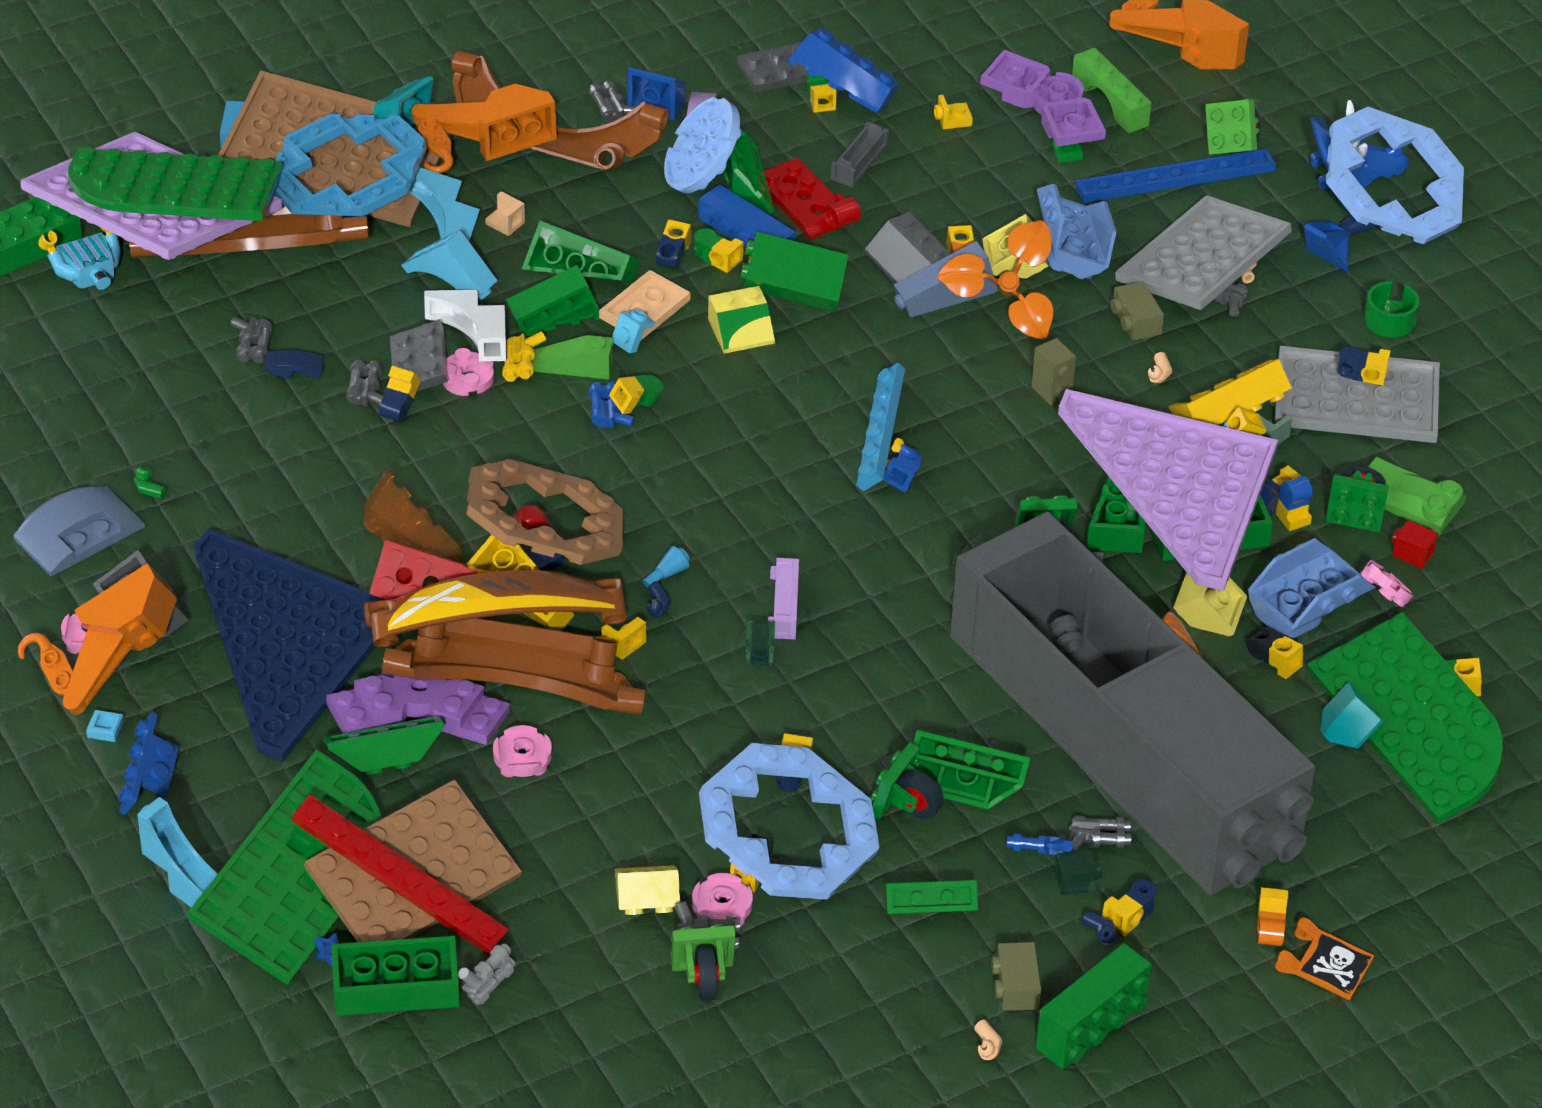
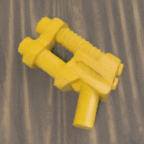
[502,331,546,382]

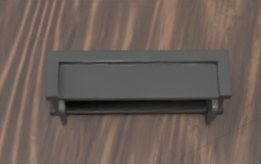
[830,122,889,188]

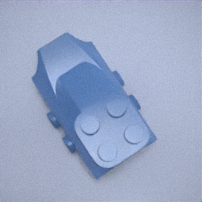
[1037,184,1116,279]
[1248,538,1376,639]

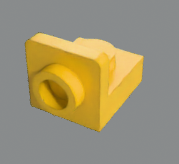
[934,95,973,129]
[602,617,646,660]

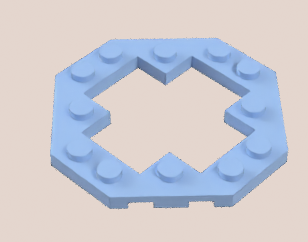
[1326,107,1464,244]
[699,743,880,900]

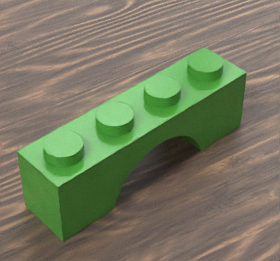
[1072,47,1152,134]

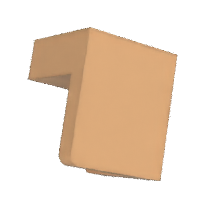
[485,191,525,236]

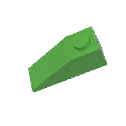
[531,335,613,379]

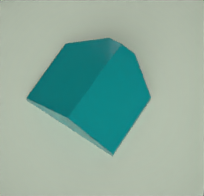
[1320,682,1384,749]

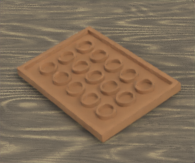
[304,780,522,942]

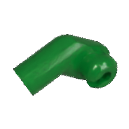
[134,467,167,500]

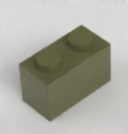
[1110,281,1164,341]
[1031,338,1076,406]
[991,942,1041,1011]

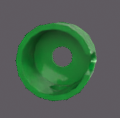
[1364,281,1419,339]

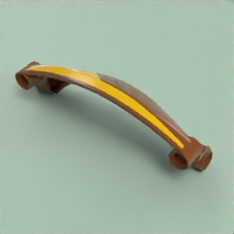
[364,570,627,647]

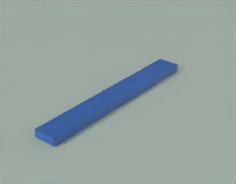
[1075,149,1276,203]

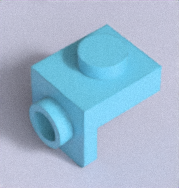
[612,309,655,353]

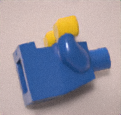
[883,438,922,493]

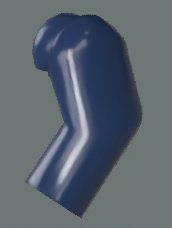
[646,582,671,618]
[1082,910,1118,946]

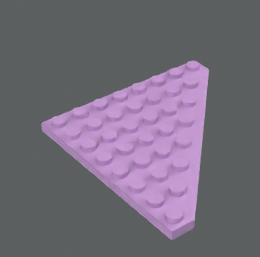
[1058,389,1278,591]

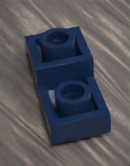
[264,350,323,379]

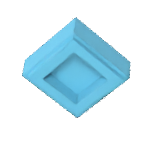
[86,710,124,742]

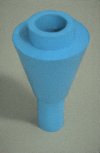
[642,546,690,588]

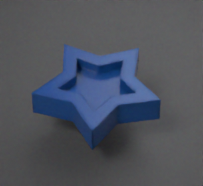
[314,933,339,966]

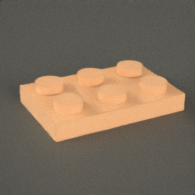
[599,270,690,340]

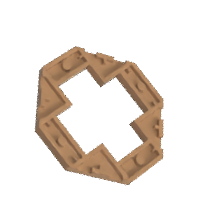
[466,459,623,565]

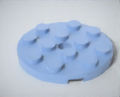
[664,97,741,193]

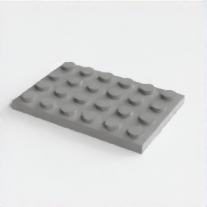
[1115,195,1292,310]
[1274,346,1440,443]

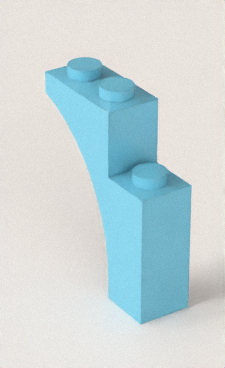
[409,167,480,241]
[137,797,217,907]

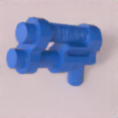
[589,381,635,429]
[1006,833,1073,856]

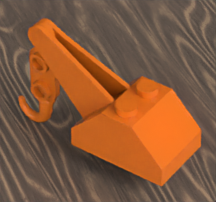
[1109,0,1249,69]
[412,84,557,173]
[18,563,177,715]

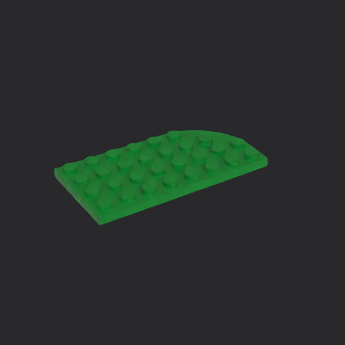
[68,147,283,221]
[1307,612,1503,824]
[186,749,382,986]

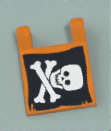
[1275,918,1374,1001]

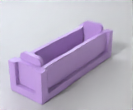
[768,558,799,639]

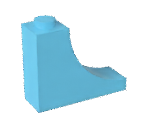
[401,230,498,300]

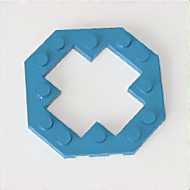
[273,114,427,216]

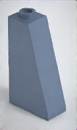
[894,241,998,317]

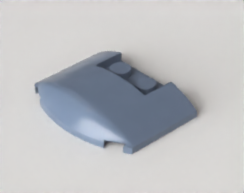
[13,486,145,577]

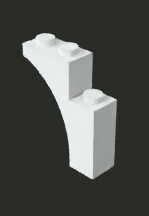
[424,290,506,362]

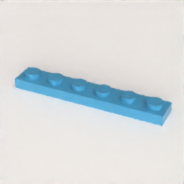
[856,363,905,491]

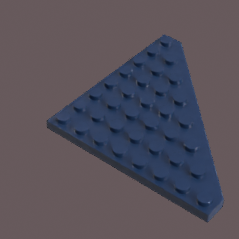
[194,529,386,763]

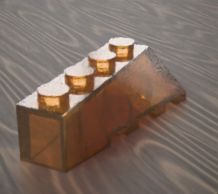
[364,470,462,583]

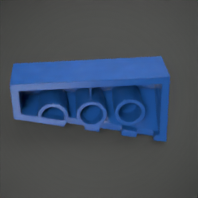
[787,28,900,113]

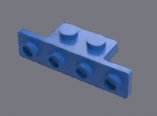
[118,712,179,815]

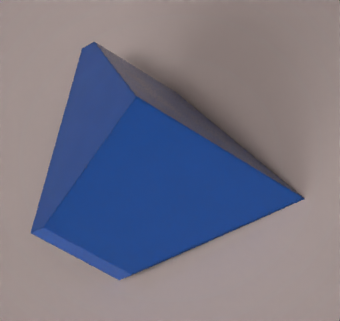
[1304,220,1351,273]

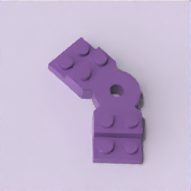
[980,50,1106,146]
[326,675,510,745]

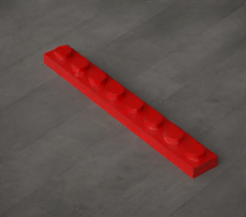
[291,795,508,956]

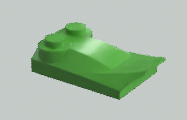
[1368,457,1466,535]

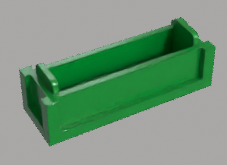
[884,880,978,916]

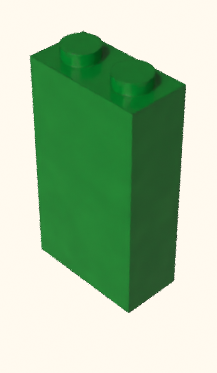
[740,232,848,312]

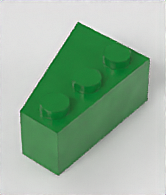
[506,265,600,336]

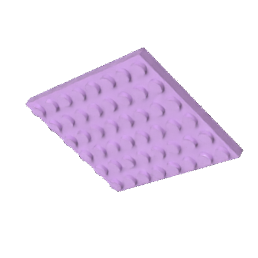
[21,132,282,260]

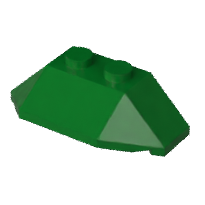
[724,130,775,214]
[323,716,444,774]
[913,730,1031,810]

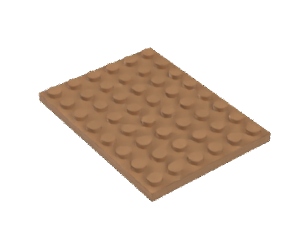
[218,70,452,227]

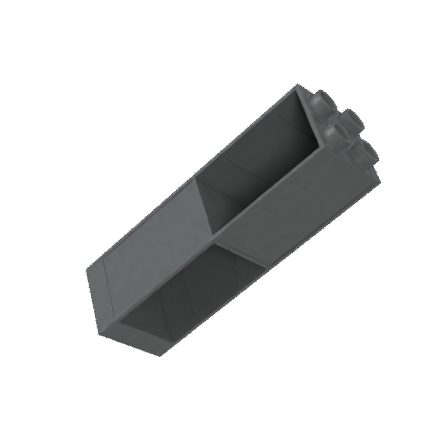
[950,511,1315,896]

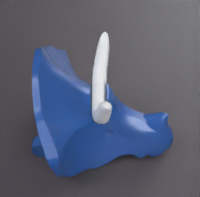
[1310,100,1409,190]

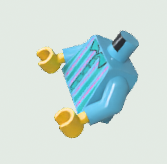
[38,227,121,290]

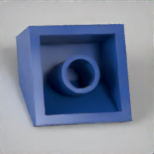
[628,67,685,121]

